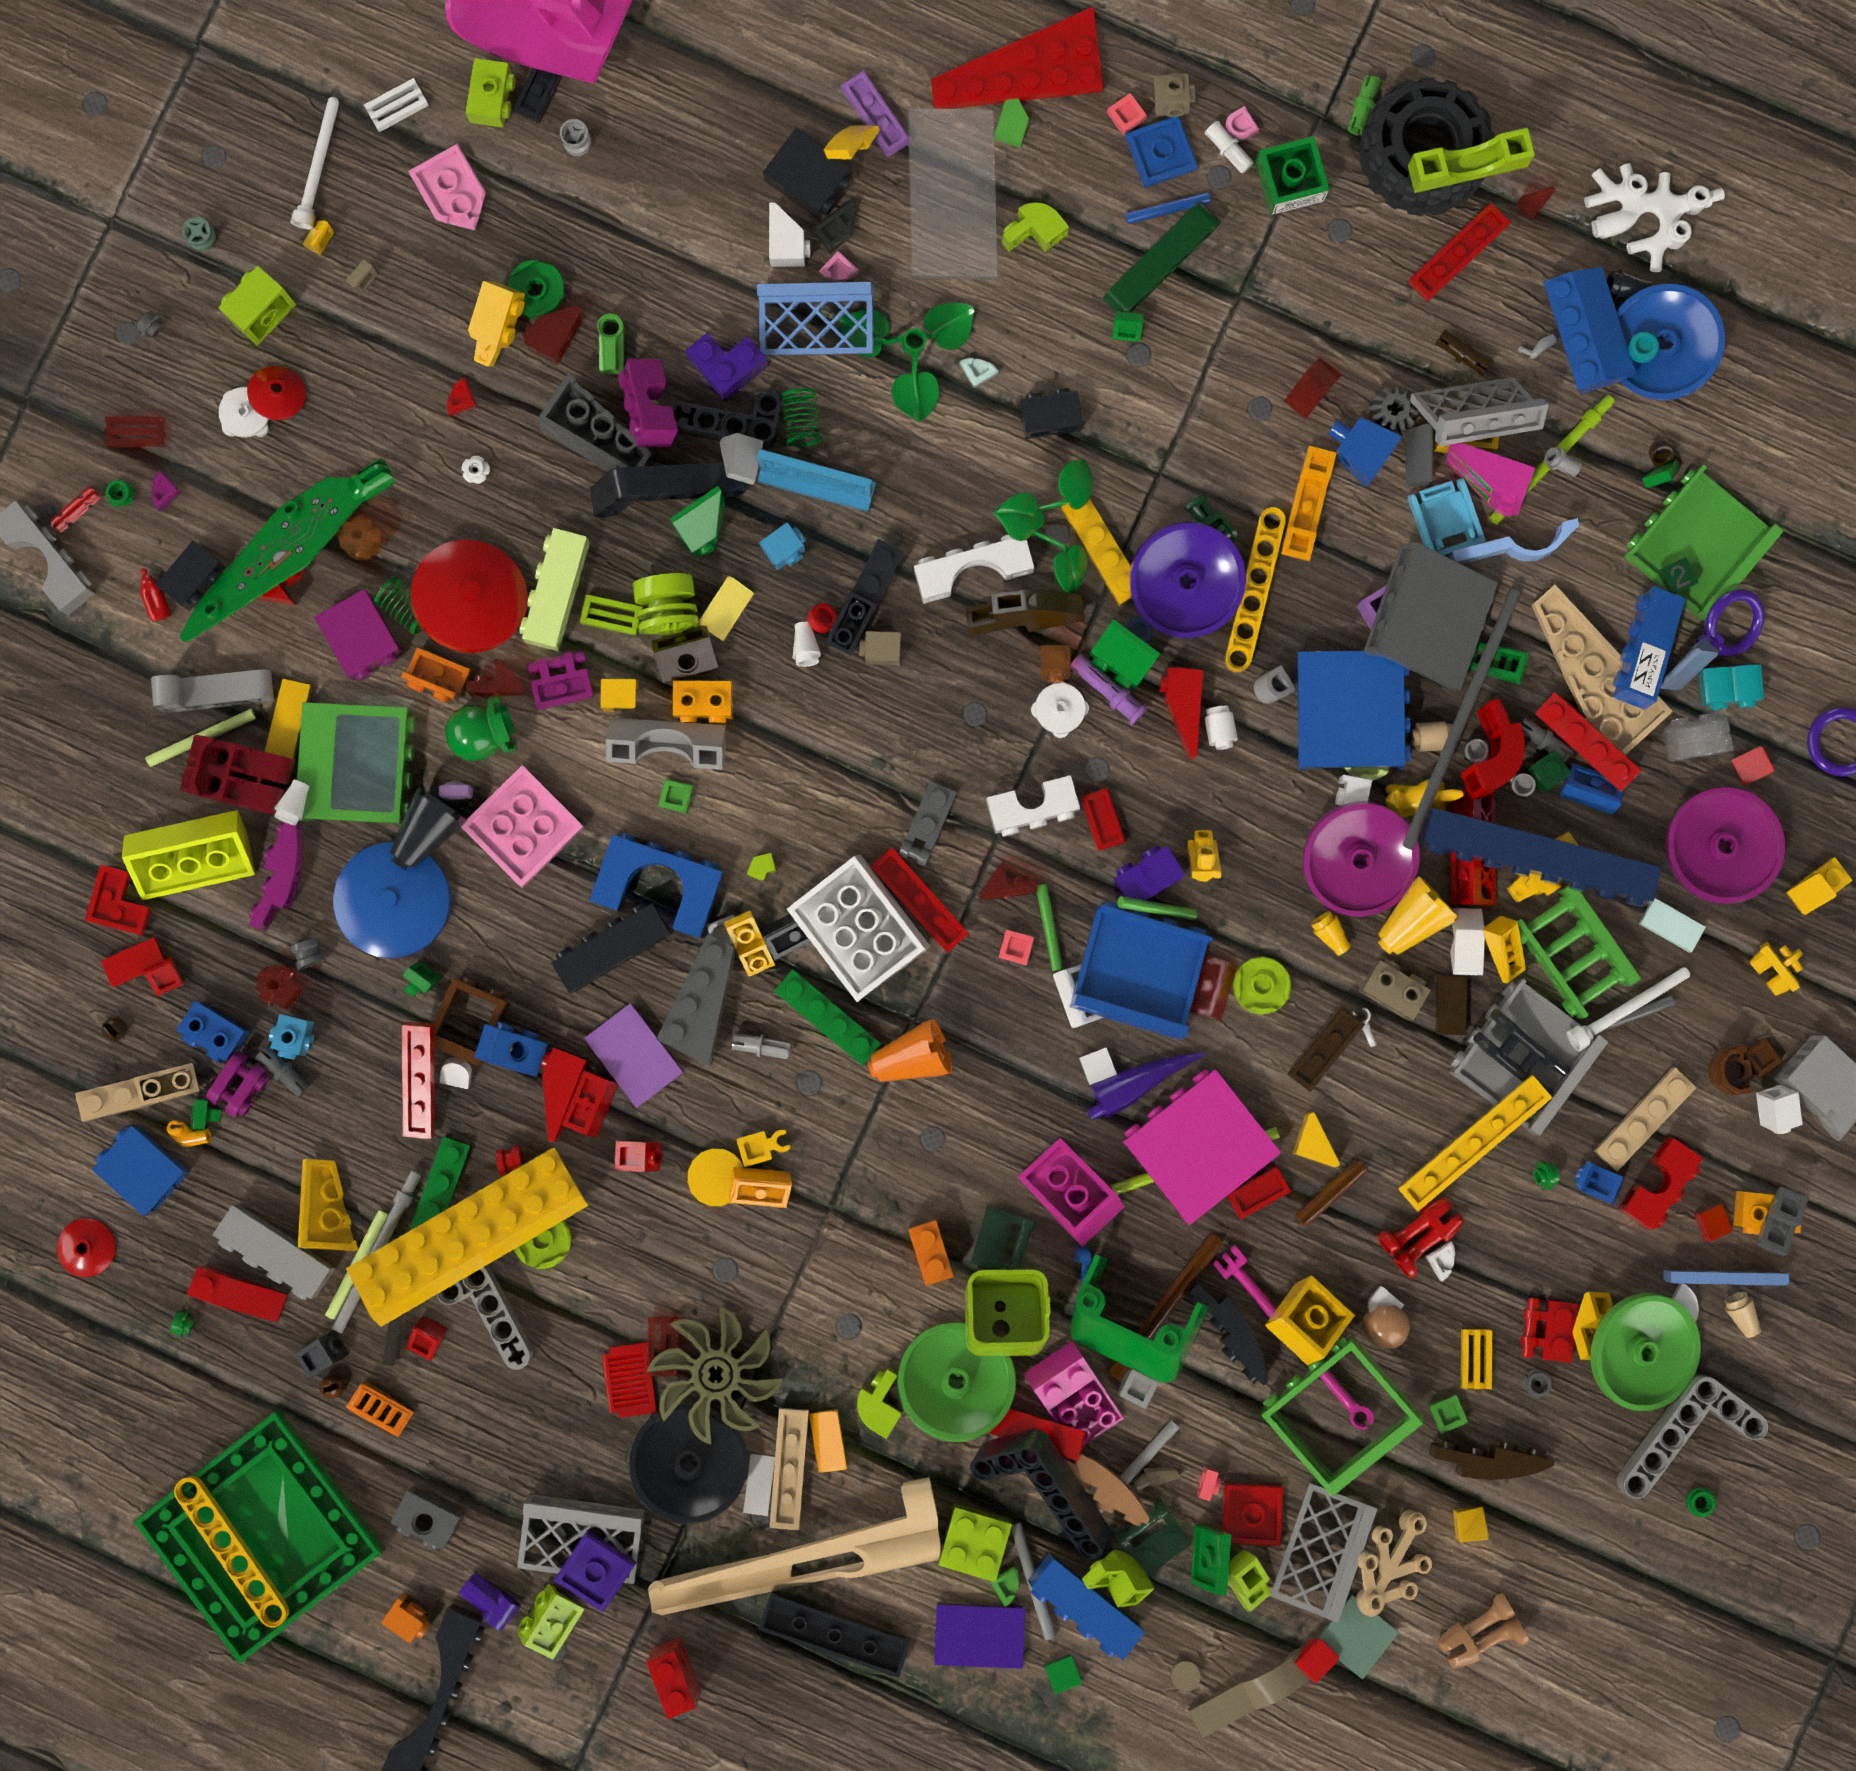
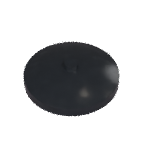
[629,1404,748,1525]

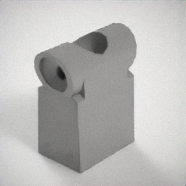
[1773,1035,1856,1141]

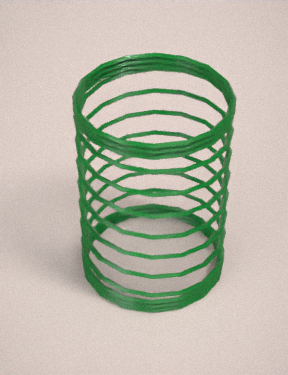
[781,388,822,447]
[374,576,423,635]

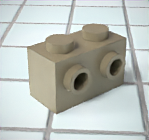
[1358,959,1431,1021]

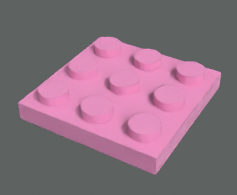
[461,765,584,888]

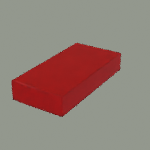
[1080,788,1126,852]
[101,937,166,988]
[1227,1166,1291,1220]

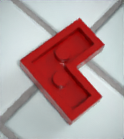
[84,865,151,936]

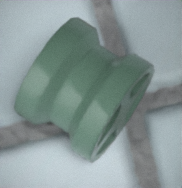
[182,217,216,251]

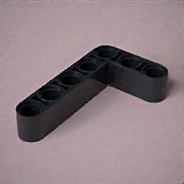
[589,462,746,518]
[970,1429,1112,1560]

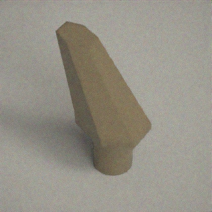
[1133,1468,1181,1491]

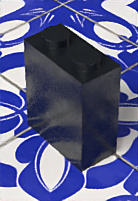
[763,127,853,220]

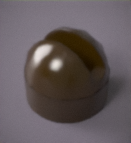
[1648,440,1674,466]
[101,1018,127,1041]

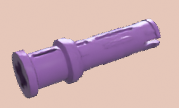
[1069,653,1149,726]

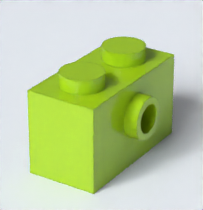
[465,58,515,128]

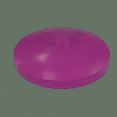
[1665,787,1785,904]
[1302,801,1420,917]

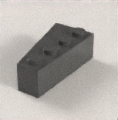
[538,372,653,471]
[656,934,736,1065]

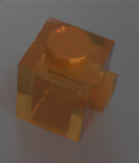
[1040,645,1070,684]

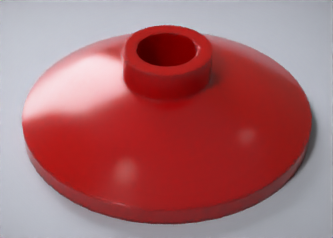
[247,366,306,421]
[57,1218,116,1277]

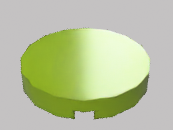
[1232,957,1291,1015]
[514,1220,572,1269]

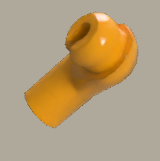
[167,1120,212,1147]

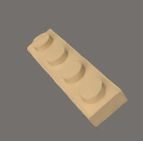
[1593,1067,1697,1172]
[770,1408,809,1530]

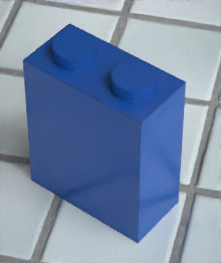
[92,1125,191,1216]

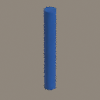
[1125,192,1210,224]

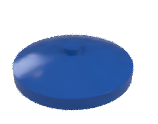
[1617,284,1725,401]
[333,842,451,959]

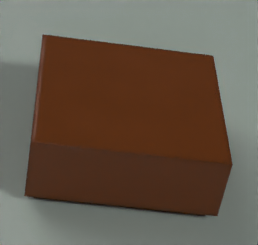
[1743,1037,1783,1078]

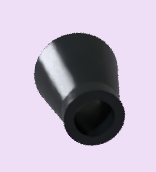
[1607,269,1651,298]

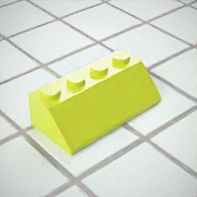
[122,810,255,900]

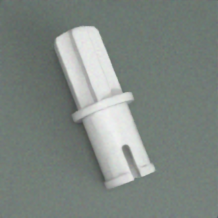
[1205,121,1253,173]

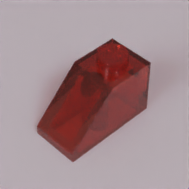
[523,305,585,365]

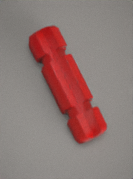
[49,486,101,533]

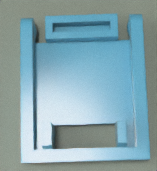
[1408,478,1486,556]

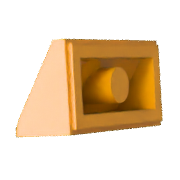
[729,1167,792,1208]
[809,1408,848,1472]

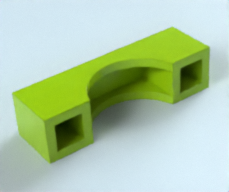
[1408,128,1535,193]

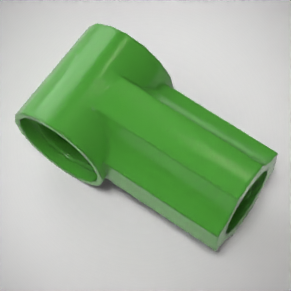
[597,313,626,374]

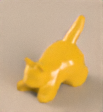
[1385,779,1464,818]

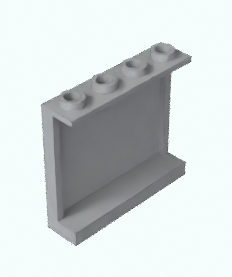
[1449,979,1608,1136]

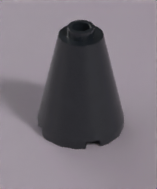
[390,787,467,871]

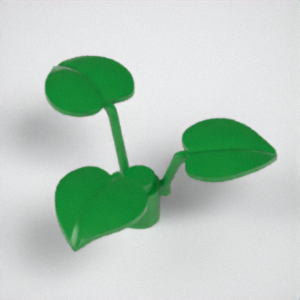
[839,303,974,422]
[993,458,1093,594]

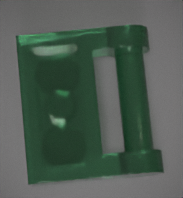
[970,1206,1037,1270]
[1113,1500,1192,1576]

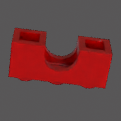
[1617,1137,1703,1231]

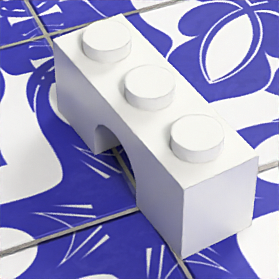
[986,775,1080,837]

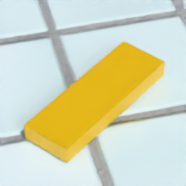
[265,679,313,760]

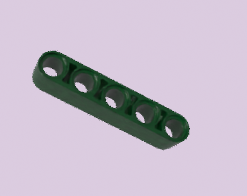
[1103,202,1221,313]

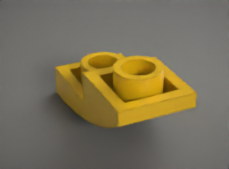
[824,125,880,160]
[724,911,775,977]

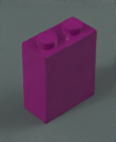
[314,589,403,681]

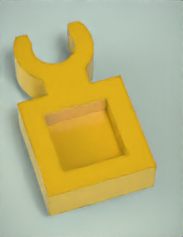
[736,1130,791,1167]

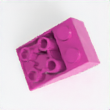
[1023,1341,1124,1446]

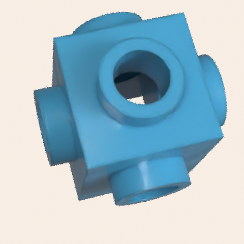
[269,1014,314,1060]

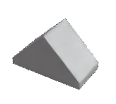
[719,433,763,485]

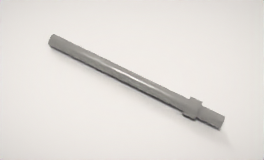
[332,1170,422,1333]

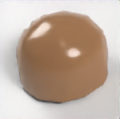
[1361,1305,1410,1349]

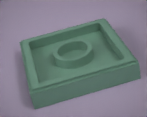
[1316,1593,1399,1679]

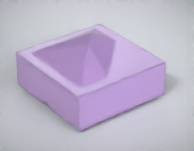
[439,781,473,800]

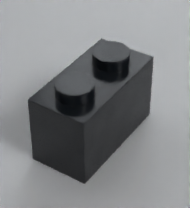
[1020,388,1083,440]
[155,540,226,611]

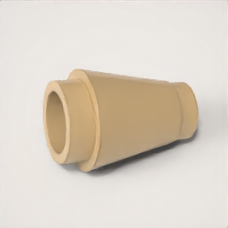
[1725,1291,1762,1338]

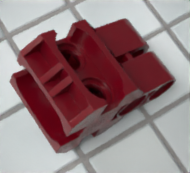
[179,734,296,815]

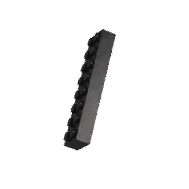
[758,1591,911,1678]

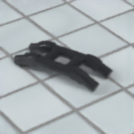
[1473,1009,1571,1096]

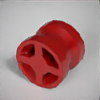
[496,1145,525,1178]

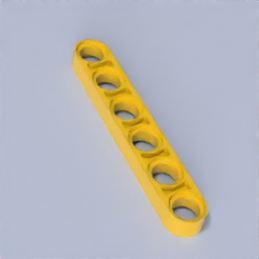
[1225,507,1286,673]
[174,1476,289,1627]

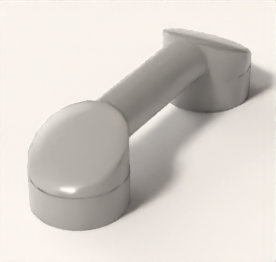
[1464,739,1536,797]

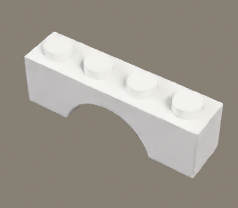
[914,535,1034,604]

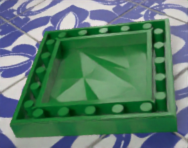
[133,1409,386,1664]

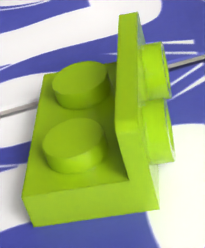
[518,1584,585,1660]

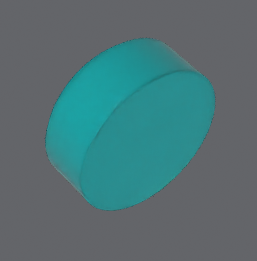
[1628,332,1659,363]

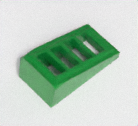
[1468,641,1529,685]

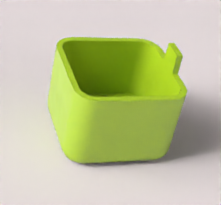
[965,1270,1051,1356]

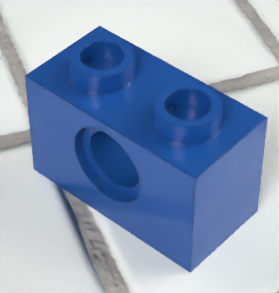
[474,1022,548,1077]

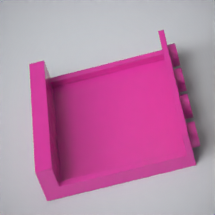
[1122,1069,1281,1226]

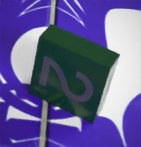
[1658,557,1699,594]

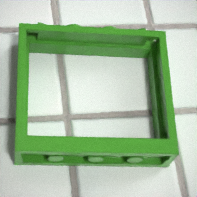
[1262,1335,1423,1497]

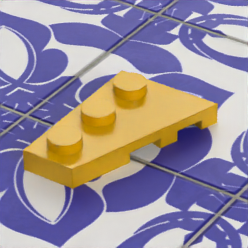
[298,1159,358,1251]

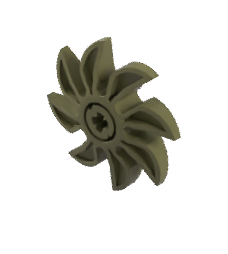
[647,1306,783,1444]

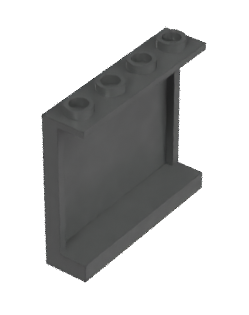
[1364,543,1498,691]

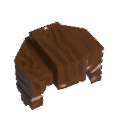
[1708,1045,1753,1096]

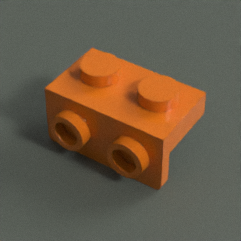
[401,648,472,704]

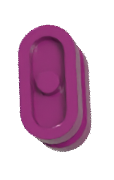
[205,1050,270,1118]

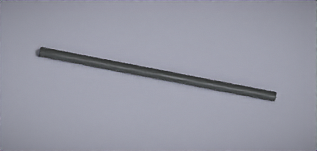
[1402,588,1521,850]

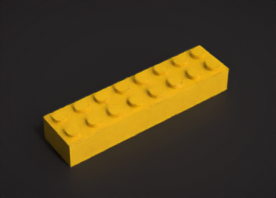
[346,1147,588,1327]

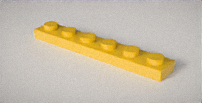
[1398,1075,1553,1211]

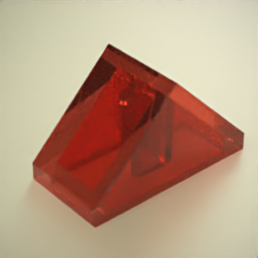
[1284,358,1342,420]

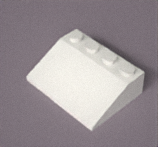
[787,855,931,1002]

